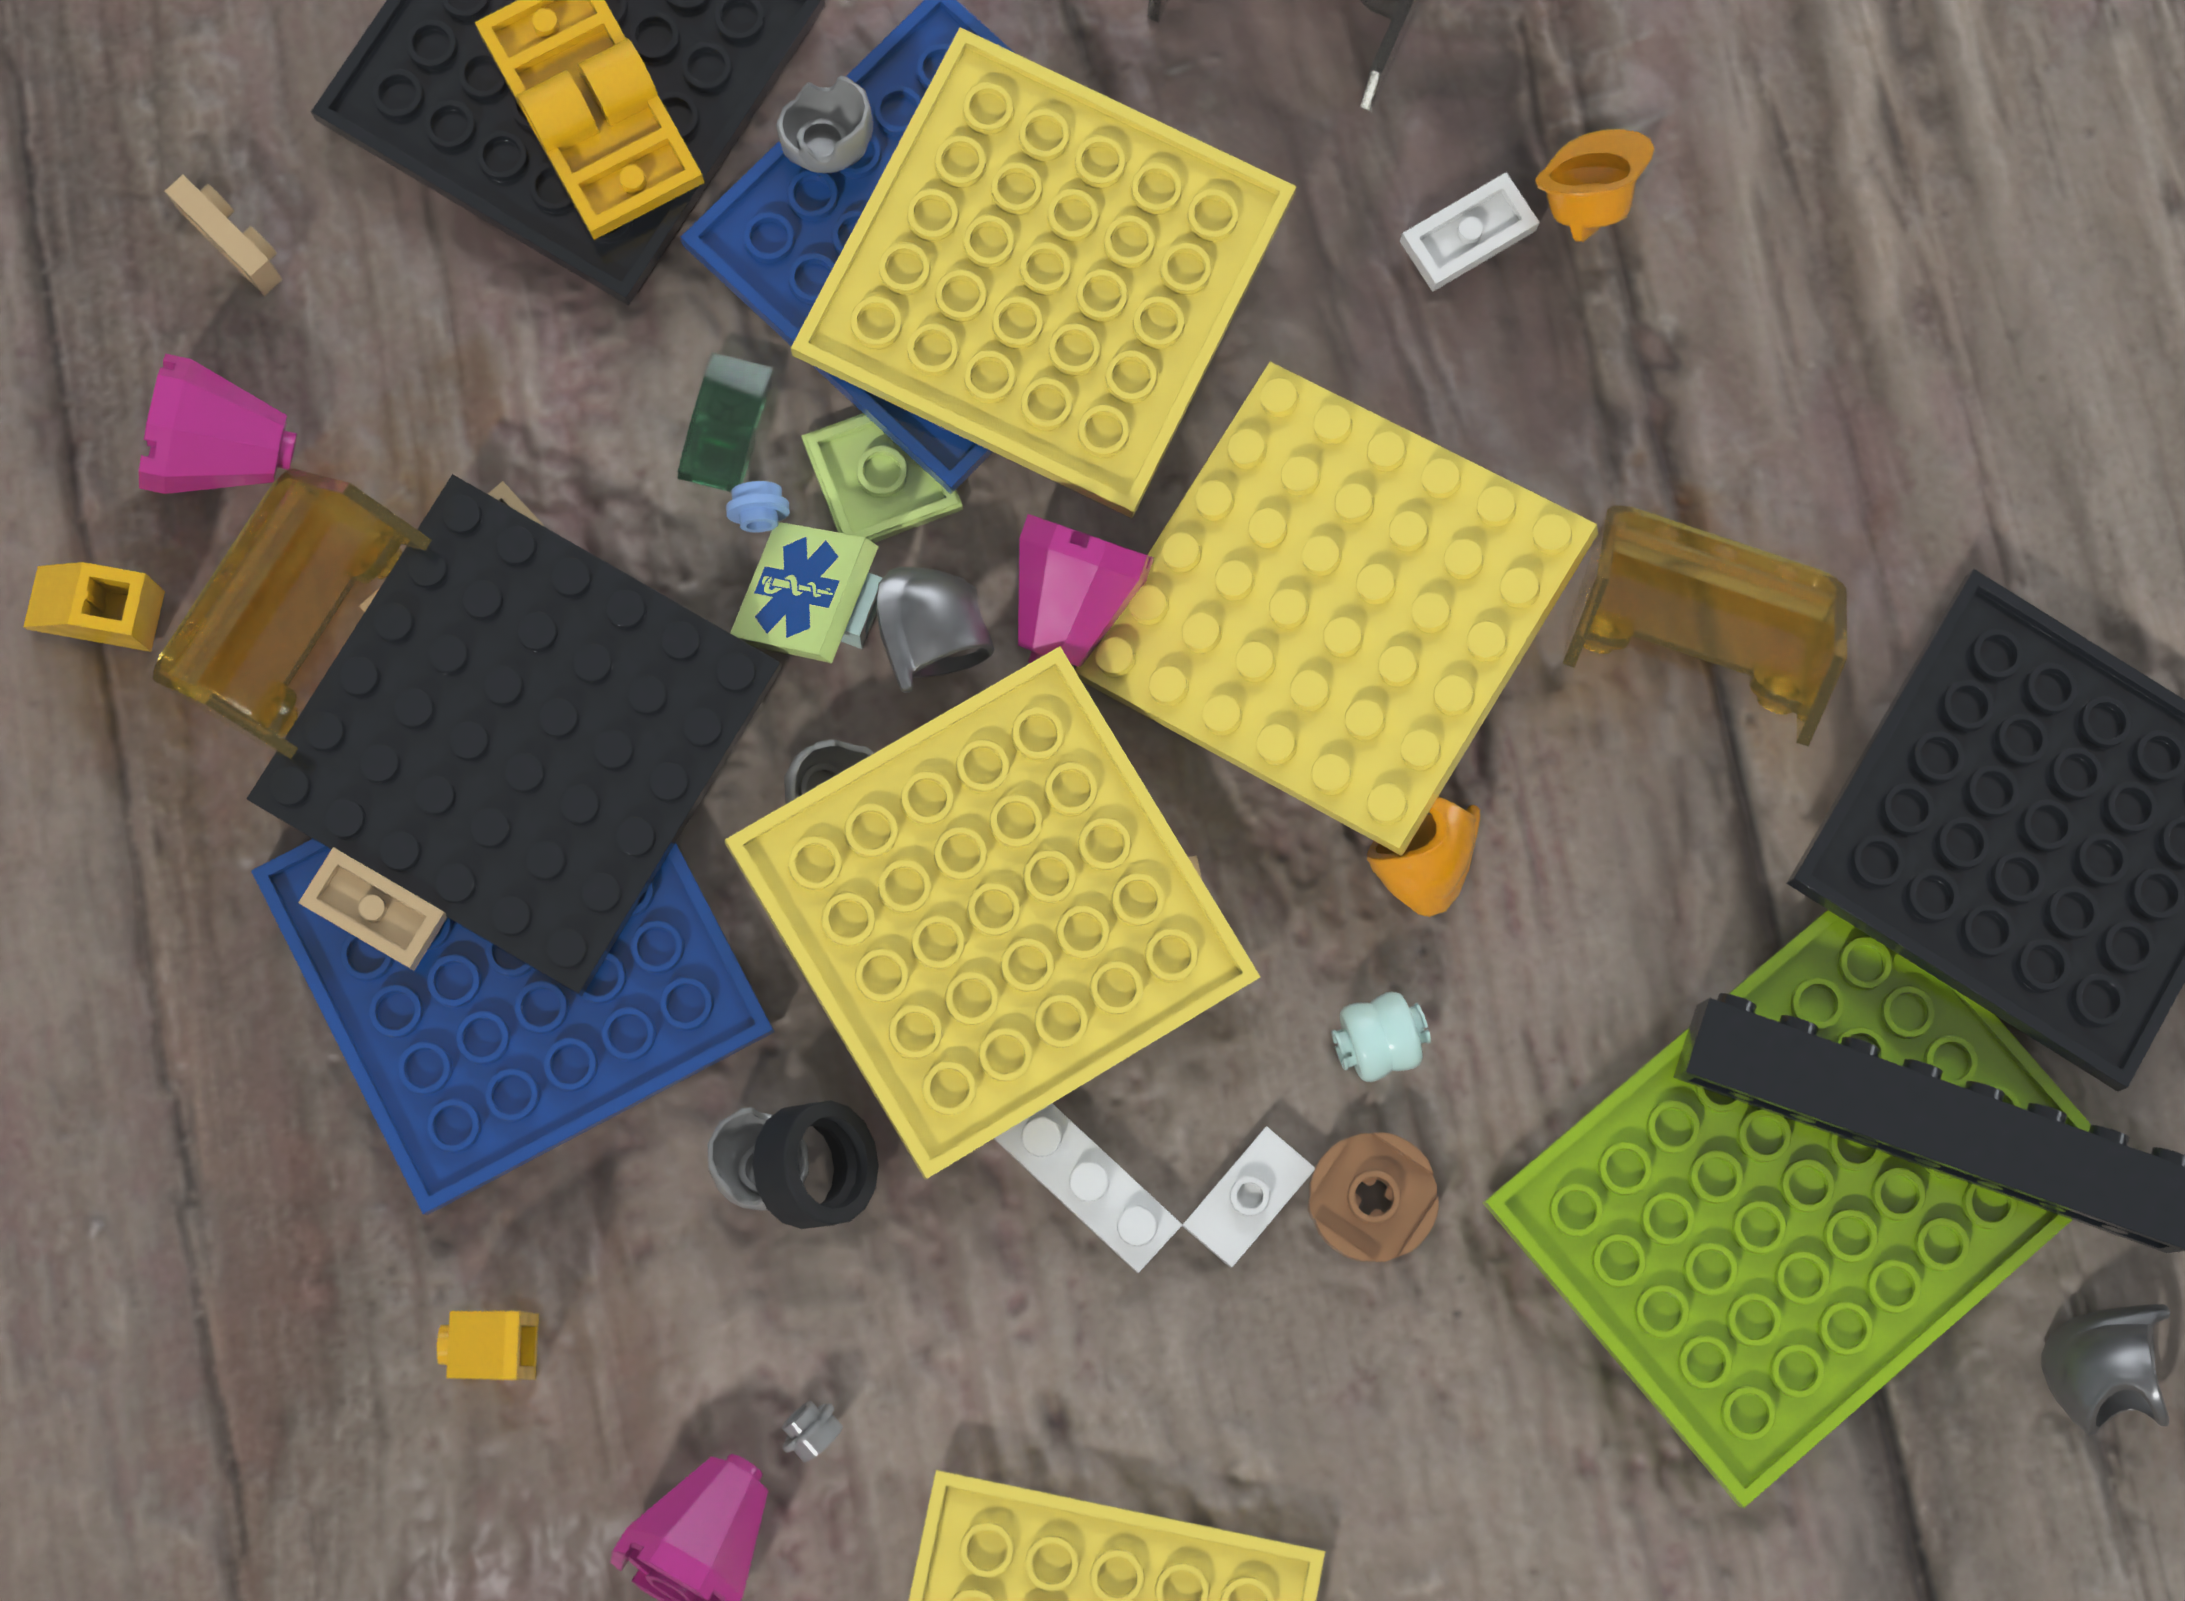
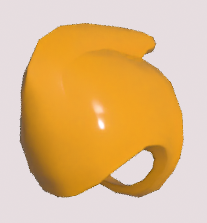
[1367,796,1481,917]

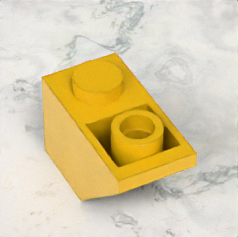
[23,562,165,652]

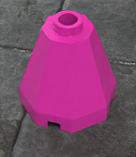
[138,354,297,494]
[1018,514,1154,667]
[610,1454,768,1601]

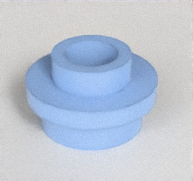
[726,481,790,532]

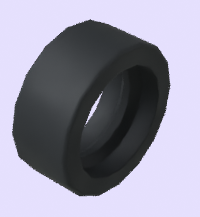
[752,1100,879,1229]

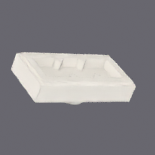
[1182,1126,1315,1268]

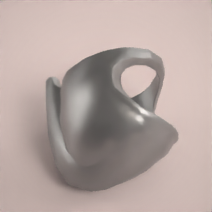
[877,567,995,693]
[2041,1304,2170,1436]

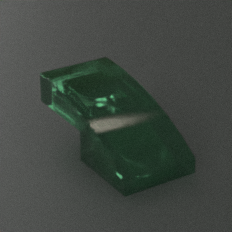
[678,353,773,492]

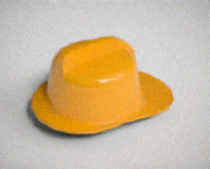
[1535,129,1655,242]

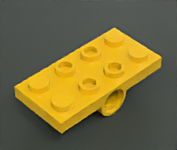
[475,0,705,240]

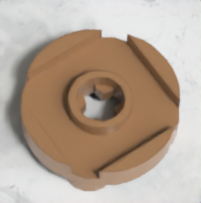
[1308,1132,1439,1262]

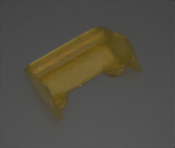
[153,469,432,759]
[1562,505,1847,747]

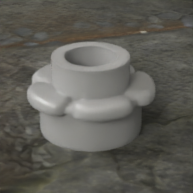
[782,1401,843,1462]

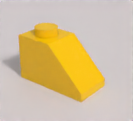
[437,1311,539,1380]

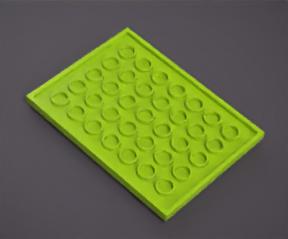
[1482,909,2091,1508]

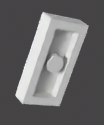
[1400,172,1540,292]

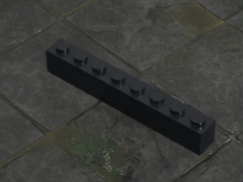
[1673,993,2185,1253]

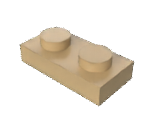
[165,175,283,296]
[298,847,447,971]

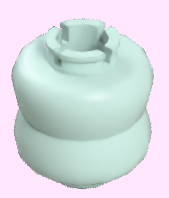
[1331,991,1431,1082]

